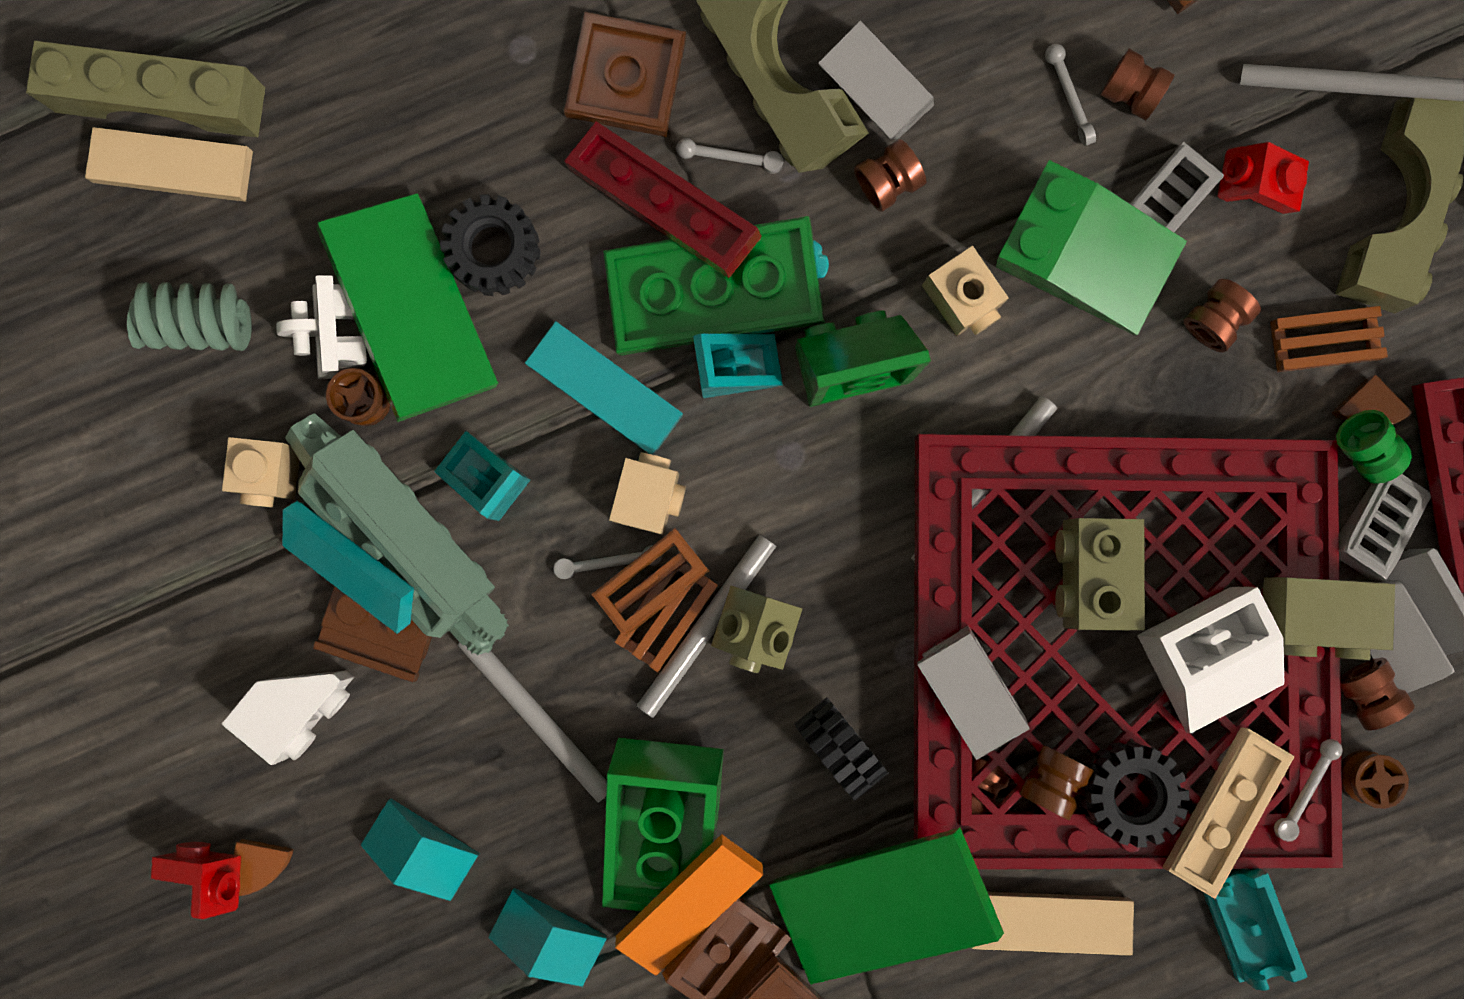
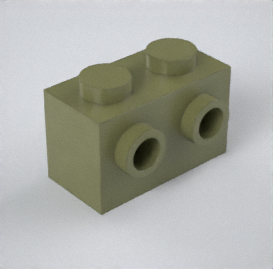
[1055,518,1145,630]
[1263,577,1395,660]

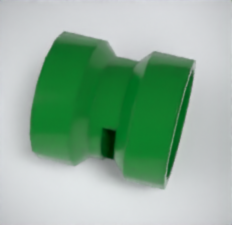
[1336,410,1412,483]

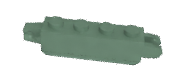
[285,413,509,656]

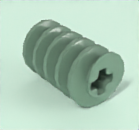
[127,282,252,351]

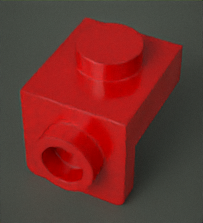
[1218,142,1309,214]
[151,842,241,919]

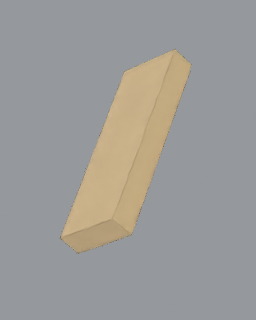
[85,127,253,202]
[1162,727,1295,899]
[972,892,1134,955]

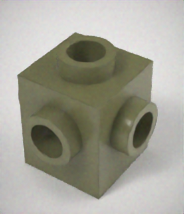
[711,585,802,673]

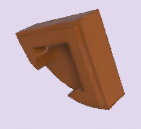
[234,839,294,896]

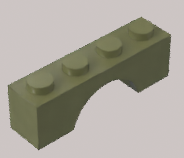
[696,0,869,173]
[26,41,265,138]
[1335,97,1464,314]

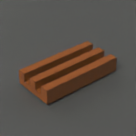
[1270,306,1388,373]
[592,528,709,637]
[615,555,718,672]

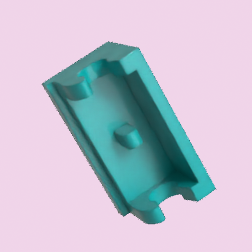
[1203,868,1308,991]

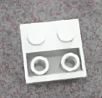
[1137,587,1284,733]

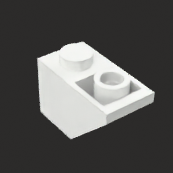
[222,670,354,765]

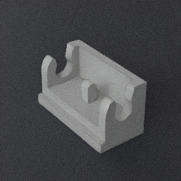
[818,21,934,140]
[917,625,1030,760]

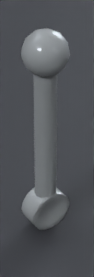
[1045,44,1096,146]
[676,138,783,174]
[554,545,663,579]
[1274,739,1343,842]

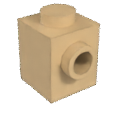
[922,246,1009,336]
[222,437,300,508]
[609,452,686,535]

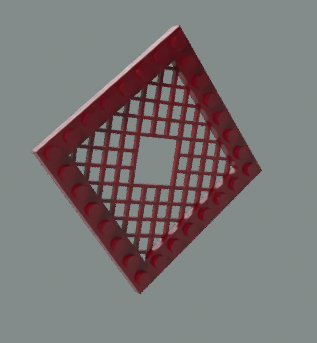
[914,434,1343,869]

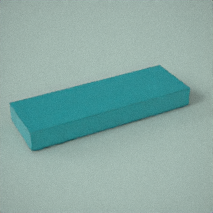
[525,322,683,455]
[282,501,414,634]

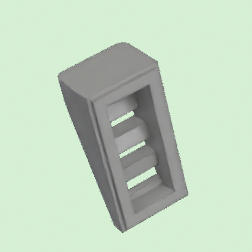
[1130,142,1224,232]
[1339,474,1431,581]

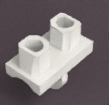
[276,276,367,379]

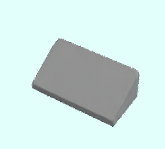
[1386,548,1464,655]
[1370,580,1455,693]

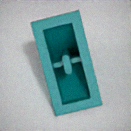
[693,334,783,398]
[434,431,531,521]
[361,798,480,901]
[488,888,608,987]

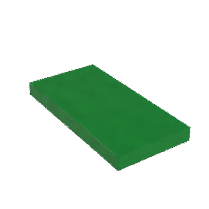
[317,193,498,422]
[603,216,825,356]
[769,827,1004,985]

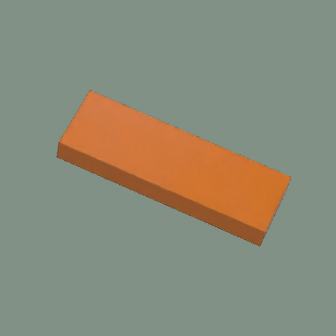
[615,834,763,976]

